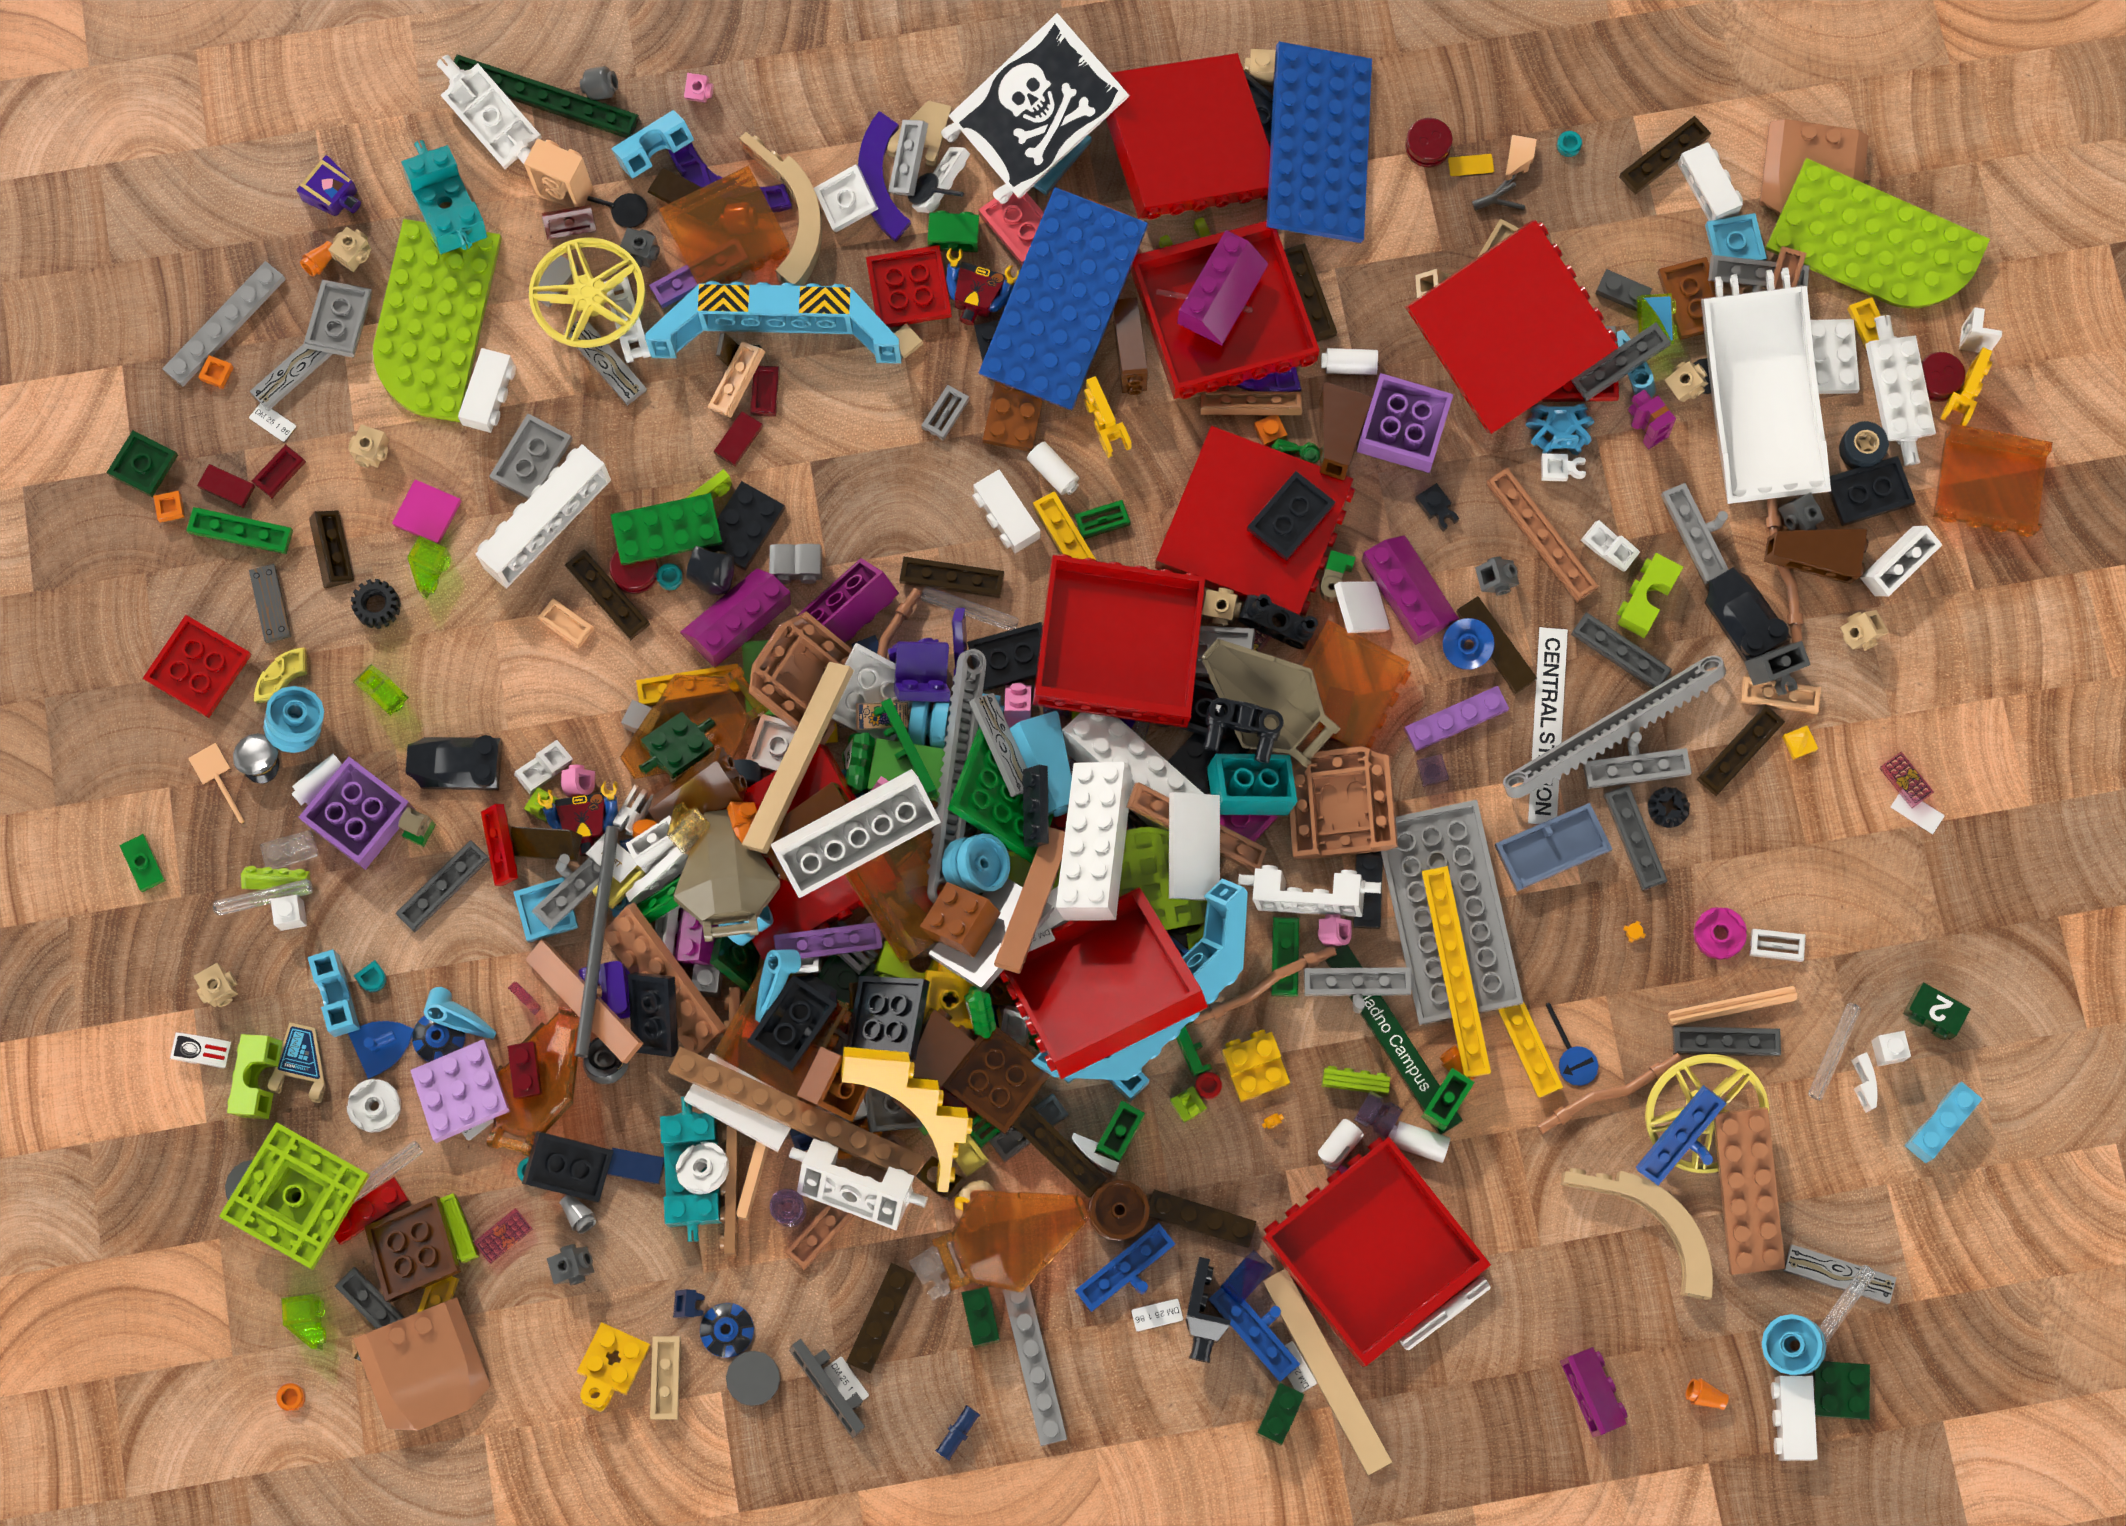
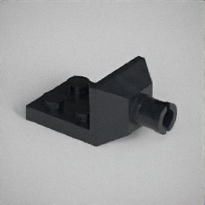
[1185,1257,1231,1363]

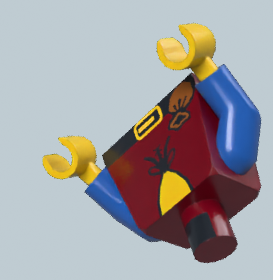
[946,247,1021,325]
[537,781,618,856]

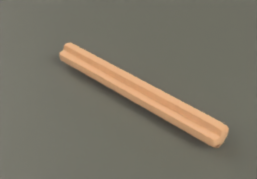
[1668,986,1797,1026]

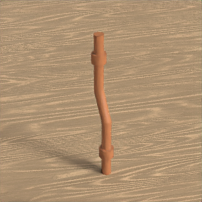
[1766,498,1804,643]
[877,588,922,658]
[1192,945,1337,1025]
[1537,1053,1683,1134]

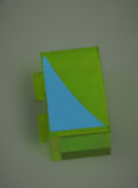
[1637,293,1677,345]

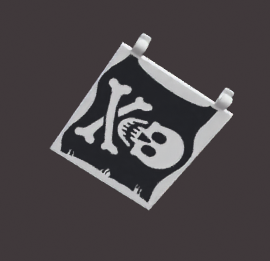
[941,13,1130,204]

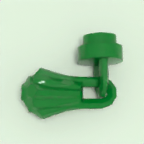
[1271,438,1320,464]

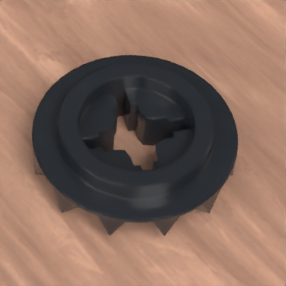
[1648,786,1690,828]

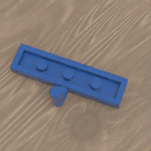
[1636,1085,1727,1186]
[1075,1223,1176,1312]
[1208,1281,1300,1383]

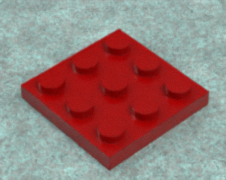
[866,245,952,328]
[143,615,252,718]

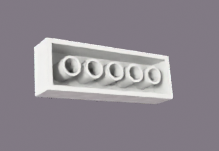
[476,445,611,589]
[1062,712,1204,831]
[1056,762,1133,921]
[771,769,941,898]

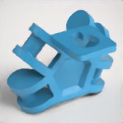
[1526,403,1594,455]

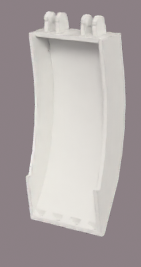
[1701,267,1831,504]

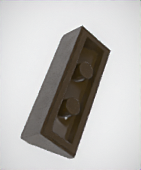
[648,168,726,226]
[309,510,354,588]
[511,827,583,861]

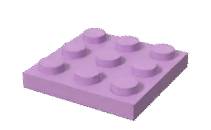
[410,1039,510,1143]

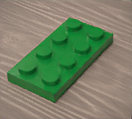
[610,493,722,565]

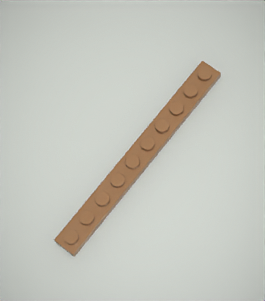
[719,987,743,1256]
[668,1046,924,1181]

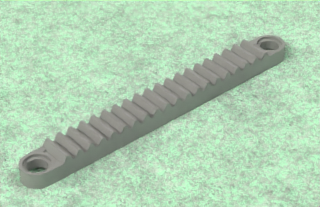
[927,649,986,903]
[1503,656,1726,798]

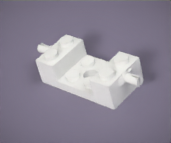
[1238,865,1381,917]
[789,1139,928,1230]

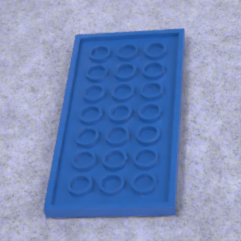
[1266,41,1372,243]
[978,187,1148,411]

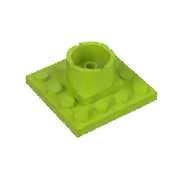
[219,1122,370,1270]

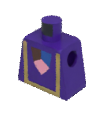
[296,155,361,216]

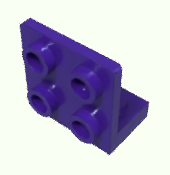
[894,641,951,702]

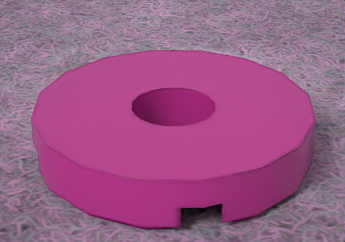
[1693,907,1747,960]

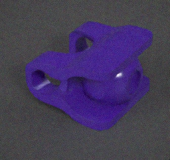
[578,961,630,1019]

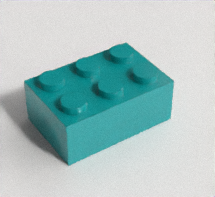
[1207,754,1298,815]

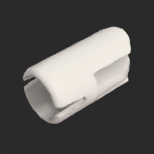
[613,784,654,836]
[1318,1119,1364,1170]

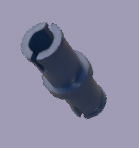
[935,1405,980,1461]

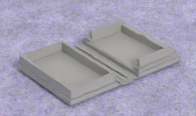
[929,879,1054,992]

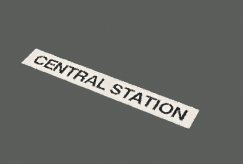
[1528,627,1568,824]

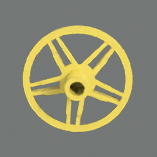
[529,238,645,348]
[1645,1054,1769,1173]

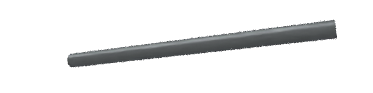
[575,826,619,1058]

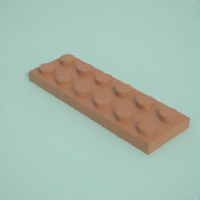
[604,902,726,1055]
[1713,1107,1785,1275]

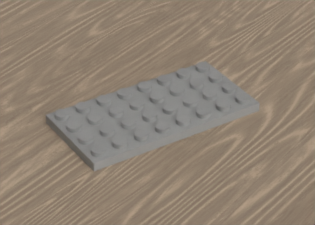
[1381,800,1523,1026]

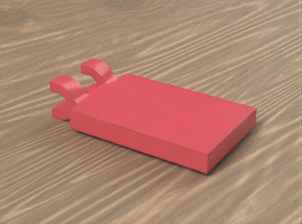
[978,192,1044,265]

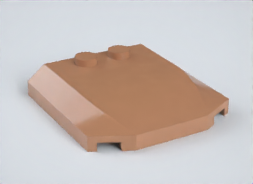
[1759,119,1869,217]
[749,611,852,745]
[1290,746,1398,859]
[353,1297,490,1431]

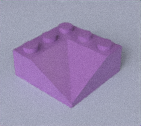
[1357,373,1453,473]
[298,757,415,870]

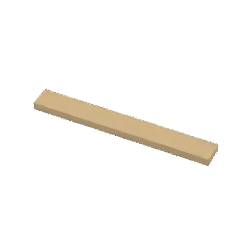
[742,662,854,854]
[1262,1269,1392,1475]

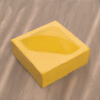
[1782,725,1818,760]

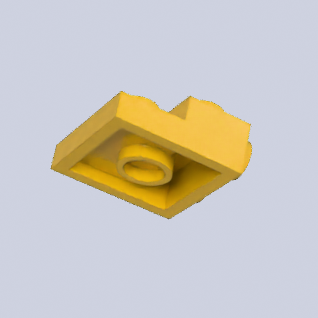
[1222,1030,1290,1102]

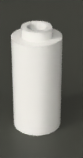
[1321,348,1378,375]
[1027,441,1079,495]
[291,754,342,805]
[1388,1121,1450,1163]

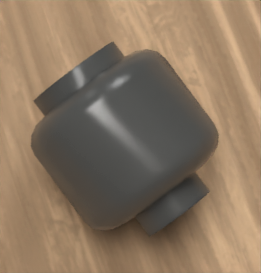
[580,66,618,100]

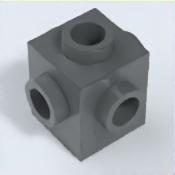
[620,227,660,268]
[1778,492,1825,531]
[1475,556,1519,596]
[547,1244,595,1285]

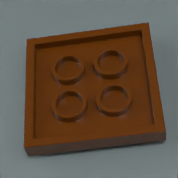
[941,1027,1050,1135]
[364,1196,461,1303]

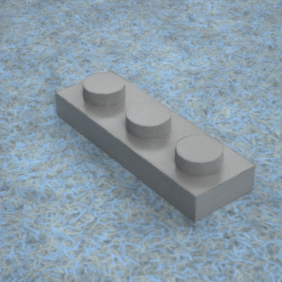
[888,120,928,196]

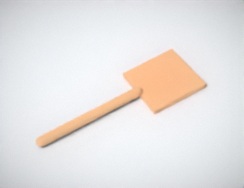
[188,743,244,824]

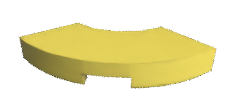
[254,648,307,703]

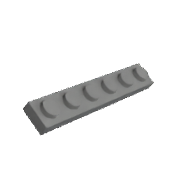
[162,261,286,387]
[1002,1279,1067,1446]

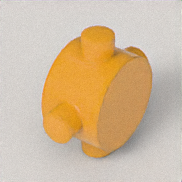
[1623,921,1646,943]
[1262,1113,1284,1130]

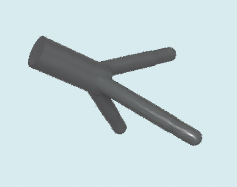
[1472,174,1525,211]

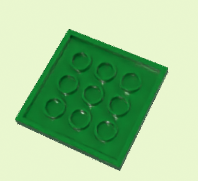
[948,727,1054,863]

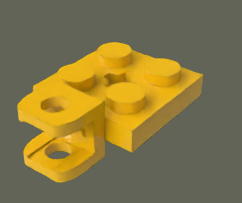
[1940,347,1993,429]
[1084,376,1132,458]
[923,963,974,1029]
[577,1322,651,1412]

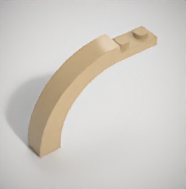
[739,132,822,286]
[1560,1168,1713,1300]

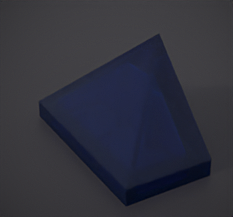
[1220,1250,1274,1305]

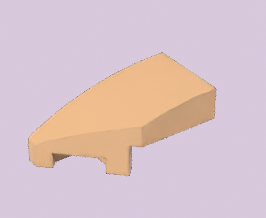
[1505,135,1537,180]

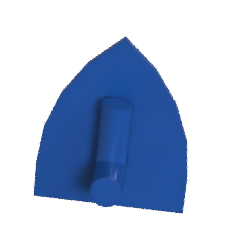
[348,1021,414,1079]

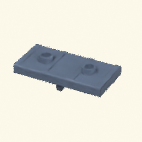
[1495,803,1612,892]

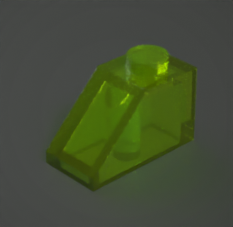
[353,664,409,716]

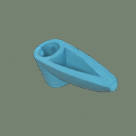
[1616,329,1656,398]
[755,949,801,1023]
[424,987,496,1039]

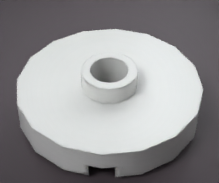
[347,1079,401,1133]
[676,1141,729,1195]

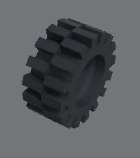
[351,579,401,629]

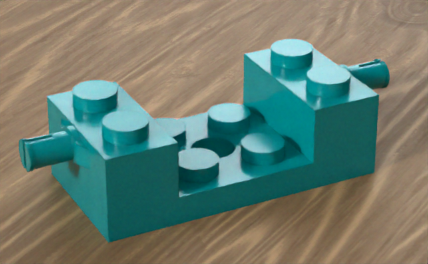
[401,140,487,254]
[660,1096,721,1242]

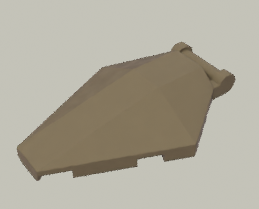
[1201,639,1341,768]
[673,809,781,942]

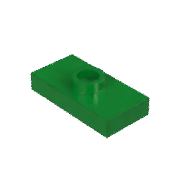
[119,834,166,892]

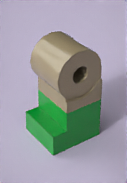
[1320,550,1356,603]
[398,807,436,847]

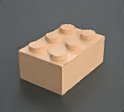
[524,138,593,208]

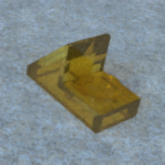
[667,802,711,854]

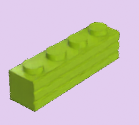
[241,866,311,893]
[1321,1066,1391,1095]
[440,1193,479,1263]

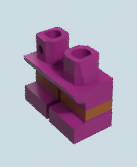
[1628,390,1676,450]

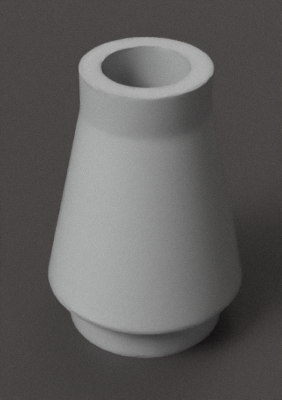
[559,1195,596,1234]

